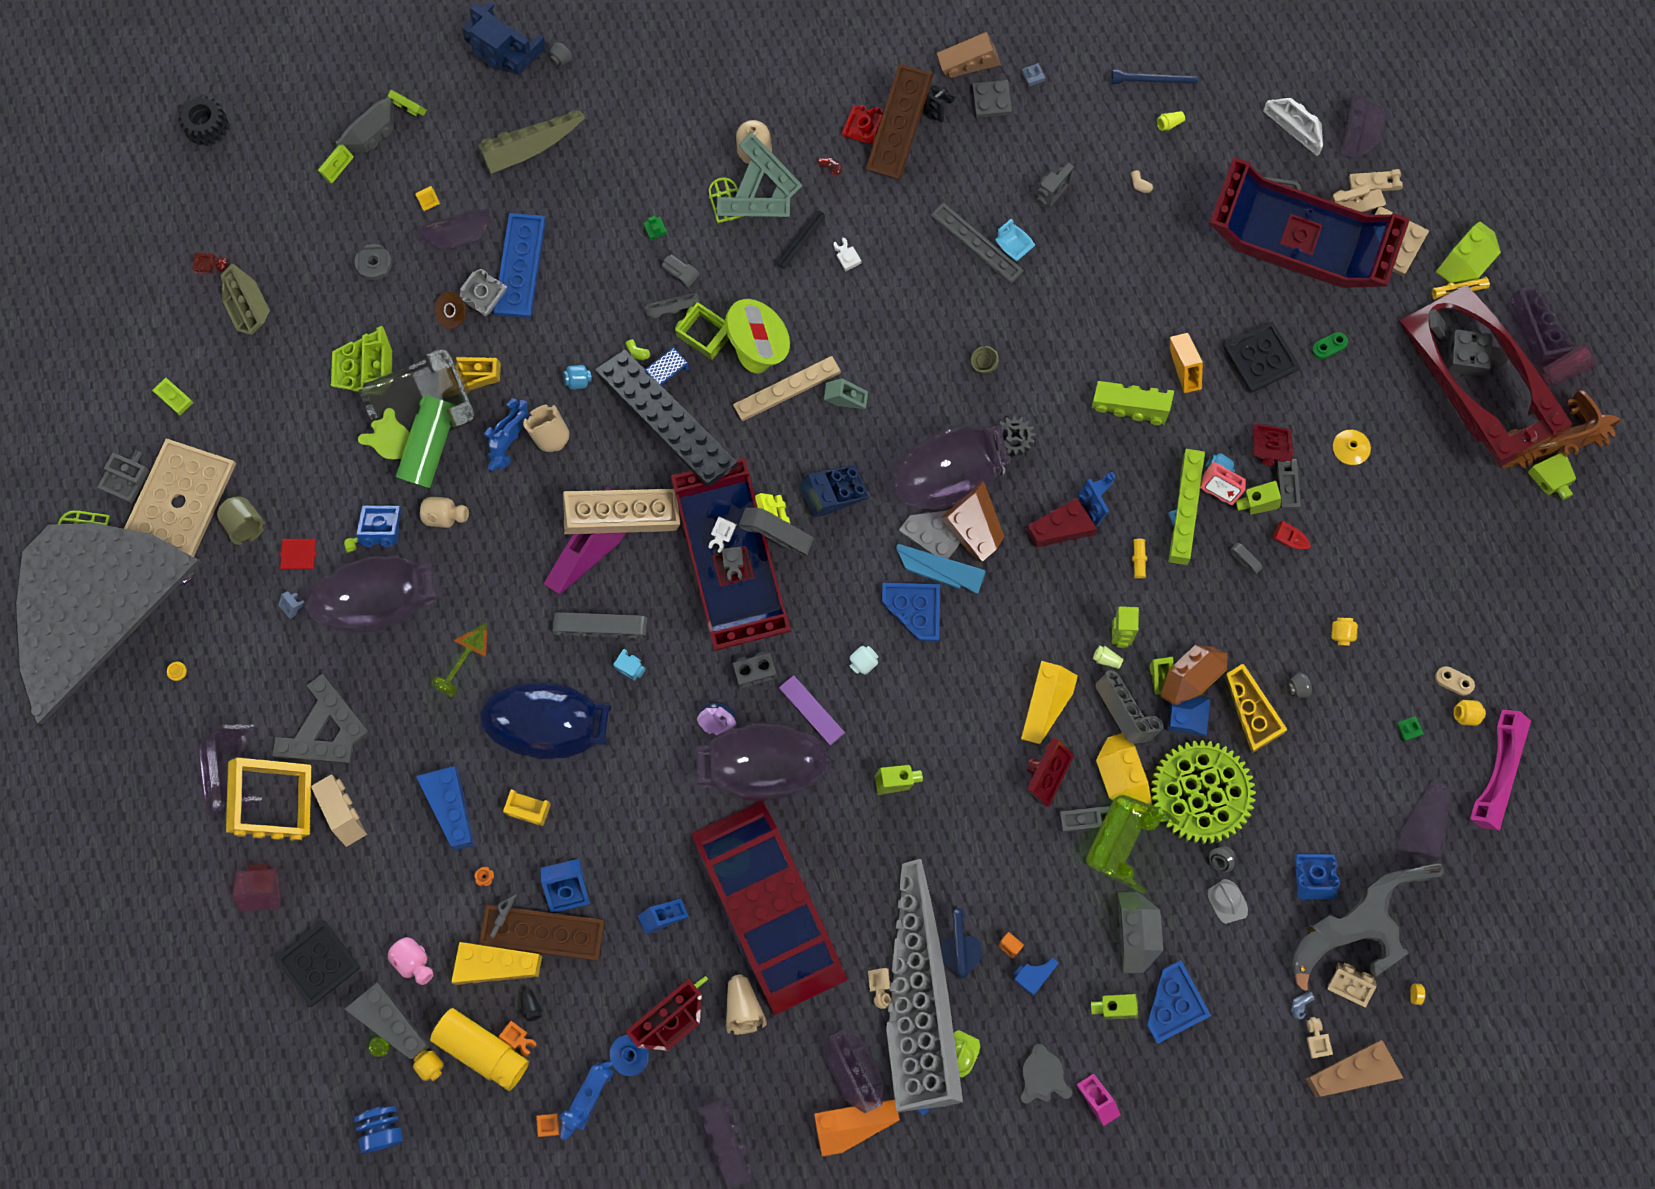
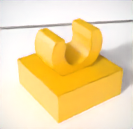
[415,186,440,211]

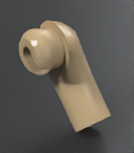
[1131,171,1153,193]

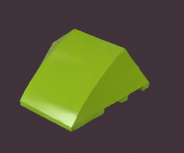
[331,326,392,396]

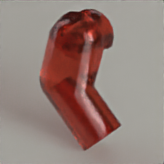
[819,158,843,174]

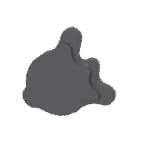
[1020,1044,1072,1104]

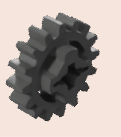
[994,416,1036,457]

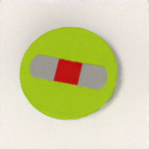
[725,299,790,373]

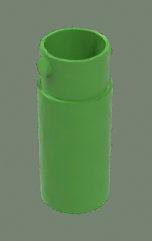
[395,395,456,488]

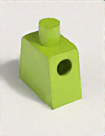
[1528,452,1576,500]
[1236,481,1281,515]
[874,765,923,795]
[1091,994,1138,1019]

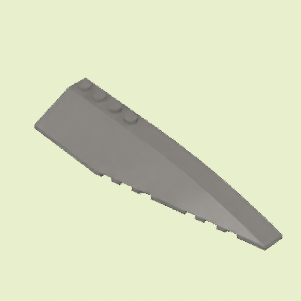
[887,859,963,1112]

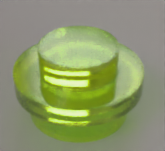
[369,1036,389,1057]

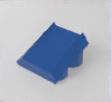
[1295,854,1340,900]

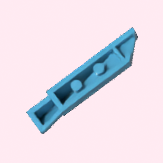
[896,544,986,594]

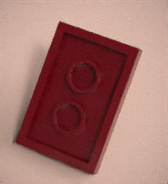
[1252,423,1293,466]
[1027,738,1074,807]

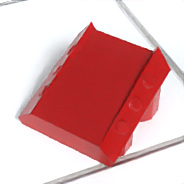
[842,105,883,145]

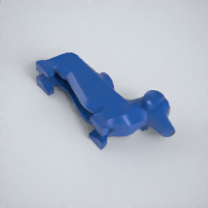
[484,398,529,472]
[560,1062,614,1140]

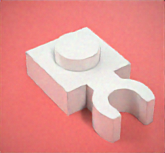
[834,238,861,271]
[709,516,737,553]

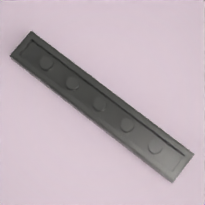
[931,203,1024,284]

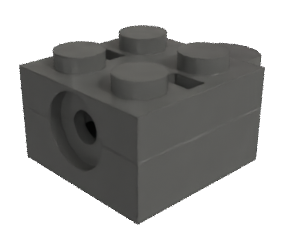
[1447,329,1509,377]

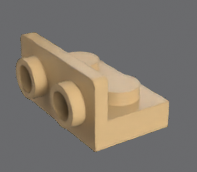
[1328,962,1377,1008]

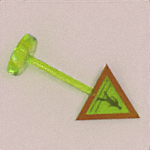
[431,622,487,697]

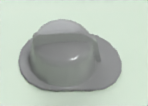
[1208,879,1248,924]

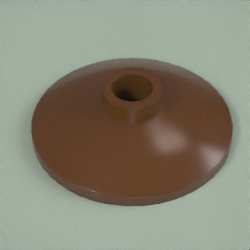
[435,292,466,329]

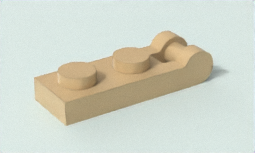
[1349,169,1403,191]

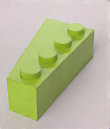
[1092,381,1174,425]

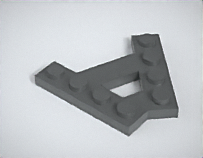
[272,674,369,764]

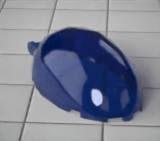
[480,682,612,759]

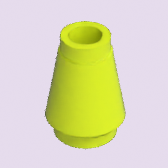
[1157,111,1185,131]

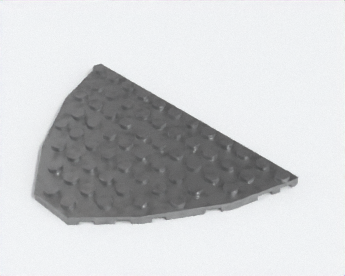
[16,523,201,724]

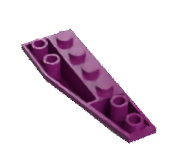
[544,487,627,595]

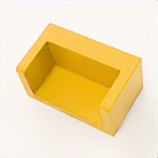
[503,790,551,826]

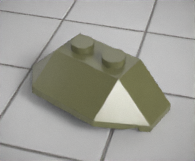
[221,264,270,335]

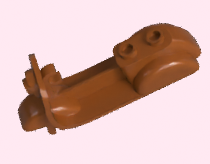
[1502,390,1621,469]

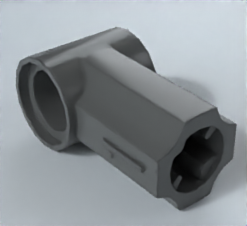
[662,254,700,289]

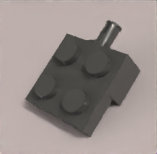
[97,450,150,504]

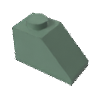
[824,378,868,409]

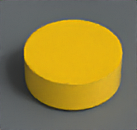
[1411,984,1425,1005]

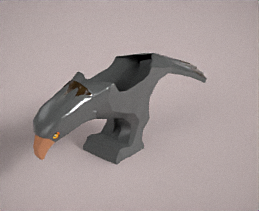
[1292,864,1444,991]

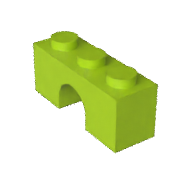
[1112,607,1139,648]

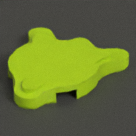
[358,408,409,459]

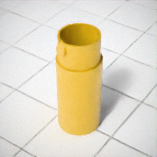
[430,1008,529,1091]

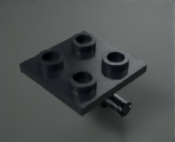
[922,84,956,123]

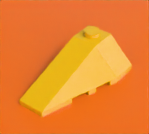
[1021,661,1078,744]

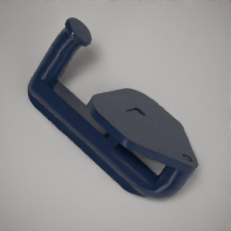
[941,908,982,979]

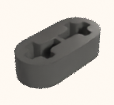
[1230,543,1263,575]

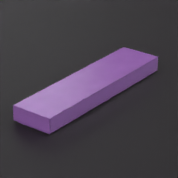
[779,675,845,746]

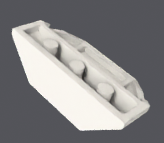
[1263,98,1323,156]

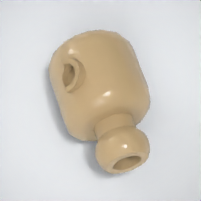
[420,497,469,528]

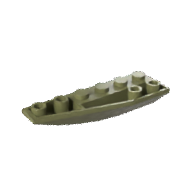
[478,110,585,173]

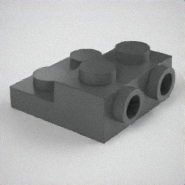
[1036,162,1074,209]

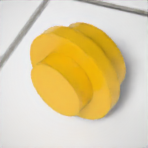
[167,662,187,681]

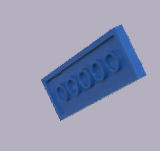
[494,213,546,318]

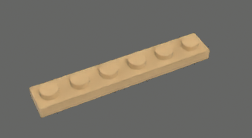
[733,356,841,422]

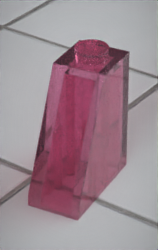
[1542,343,1596,386]

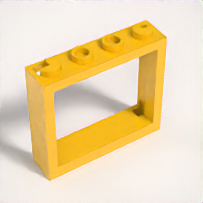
[226,758,311,841]

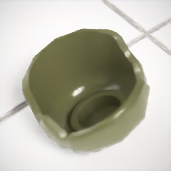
[971,346,999,374]

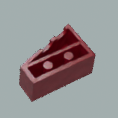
[1026,498,1097,548]

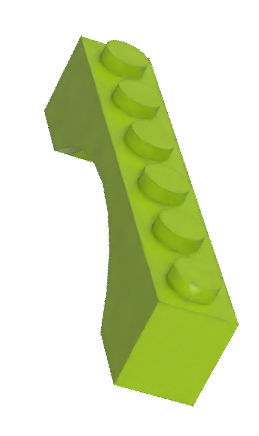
[1168,449,1205,565]

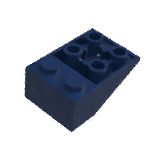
[799,465,870,518]

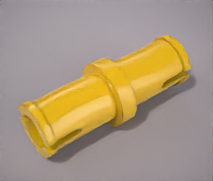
[1132,539,1147,578]

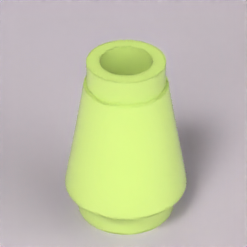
[1093,645,1123,669]

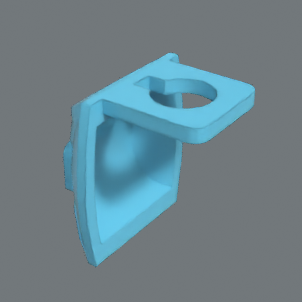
[996,219,1035,261]

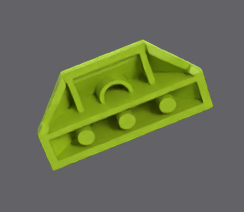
[1435,222,1501,283]

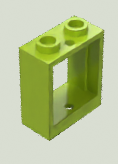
[675,302,729,360]

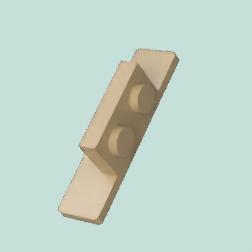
[1325,185,1386,223]

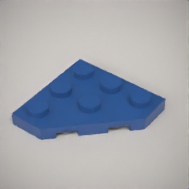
[882,583,940,642]
[1147,961,1211,1044]

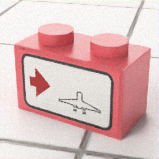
[1200,461,1246,505]

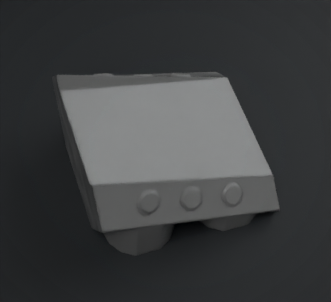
[459,269,507,316]

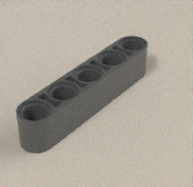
[552,613,647,638]

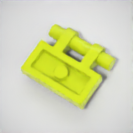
[755,493,790,524]

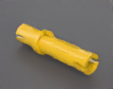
[1432,277,1490,299]

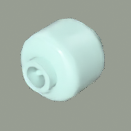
[850,646,879,674]

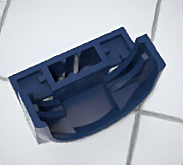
[462,1,546,76]

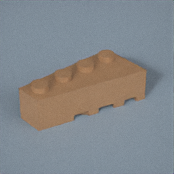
[1306,1040,1403,1098]

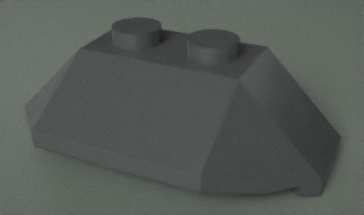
[335,96,394,153]
[1117,892,1163,974]

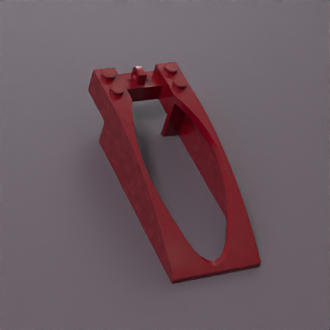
[1399,285,1572,467]

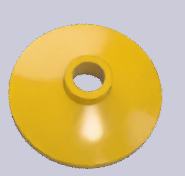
[1333,430,1371,465]

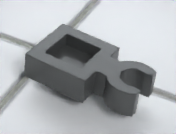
[722,547,744,582]

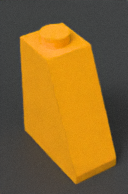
[1170,333,1203,393]

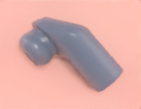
[1291,991,1315,1019]

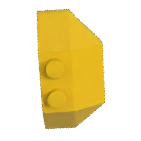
[1096,733,1152,812]

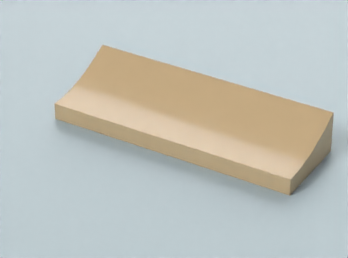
[563,489,680,534]

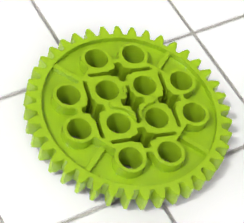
[1150,740,1256,844]

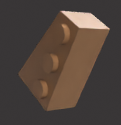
[937,32,1001,78]

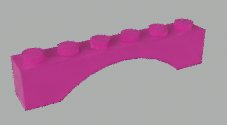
[1470,710,1531,831]

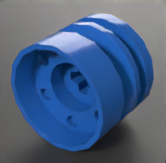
[353,1106,404,1153]

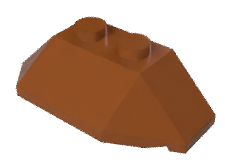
[1161,645,1228,705]

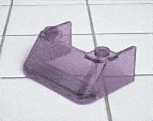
[200,725,262,815]

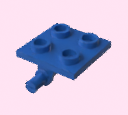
[1077,472,1115,527]

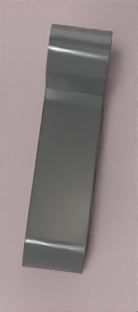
[738,508,814,557]
[1096,670,1163,744]

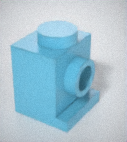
[613,649,645,681]

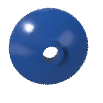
[610,1035,649,1076]

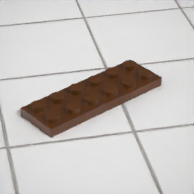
[866,64,934,180]
[479,905,605,961]

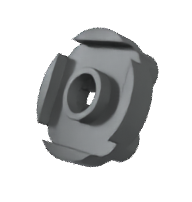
[354,244,392,280]

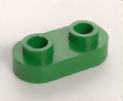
[1312,332,1348,360]

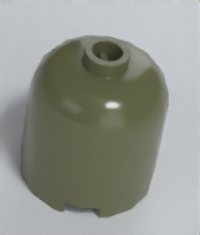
[217,496,265,545]

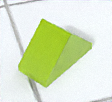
[1150,657,1173,695]

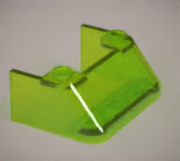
[1086,795,1180,894]

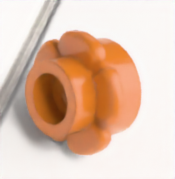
[474,867,494,886]

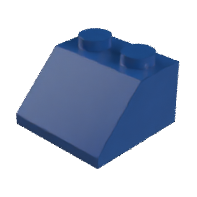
[541,859,590,913]

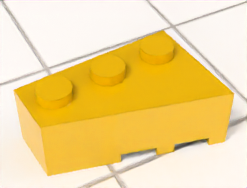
[439,357,501,398]

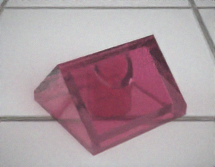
[233,868,281,912]

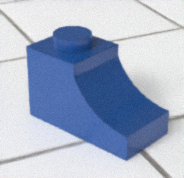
[638,899,689,934]
[1013,958,1059,997]

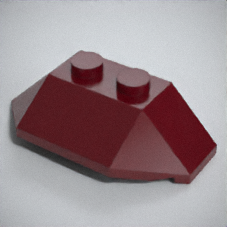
[625,979,702,1051]

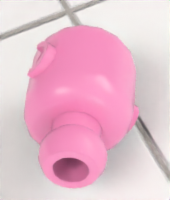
[387,937,433,985]

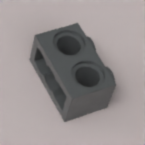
[733,652,777,689]

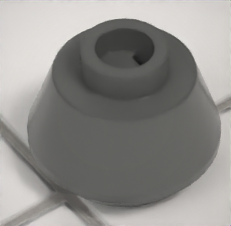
[549,42,572,66]
[1287,672,1312,698]
[1209,846,1236,872]

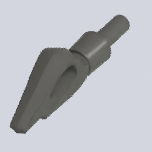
[490,894,518,938]

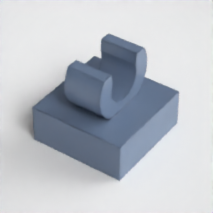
[1022,63,1045,87]
[278,591,304,619]

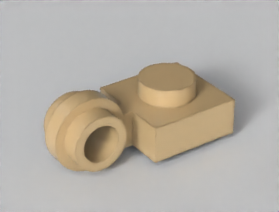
[868,968,891,1009]
[1307,1017,1333,1058]

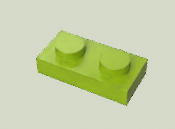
[388,90,427,116]
[318,145,354,184]
[152,378,193,415]

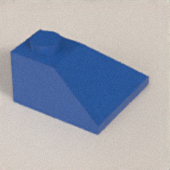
[1167,696,1210,736]

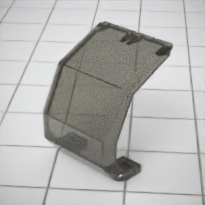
[358,350,479,434]

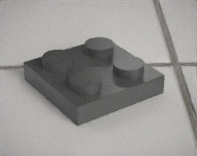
[972,80,1012,118]

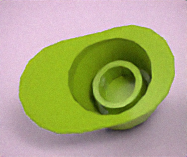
[954,1030,980,1077]

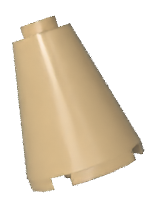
[726,975,767,1035]

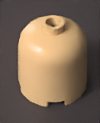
[736,120,772,164]
[523,405,570,452]

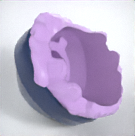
[697,702,736,736]

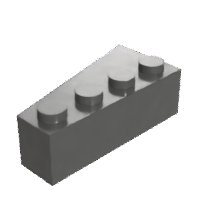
[345,983,431,1060]

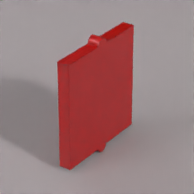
[279,539,317,570]

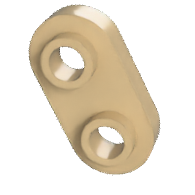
[1435,667,1475,696]

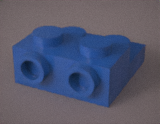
[356,506,401,547]

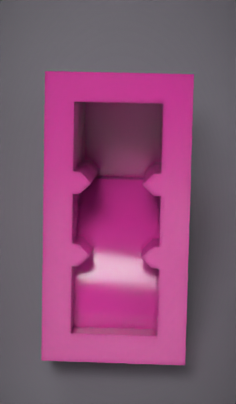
[1077,1074,1121,1126]

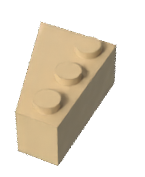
[311,774,367,847]

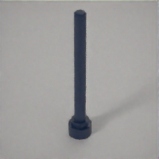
[1111,69,1198,84]

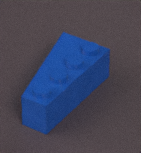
[416,766,475,851]

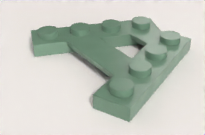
[717,132,803,217]

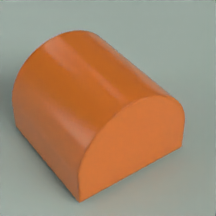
[998,932,1024,958]

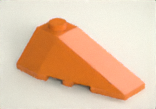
[814,1100,899,1157]

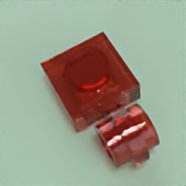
[192,252,230,273]

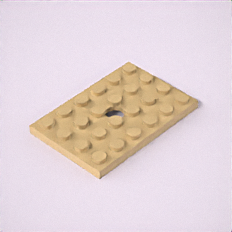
[124,439,236,557]

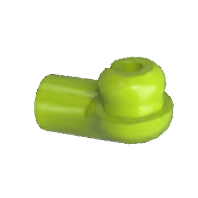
[625,340,650,360]

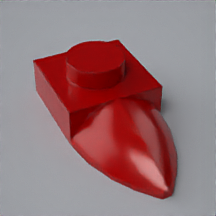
[1272,521,1311,549]

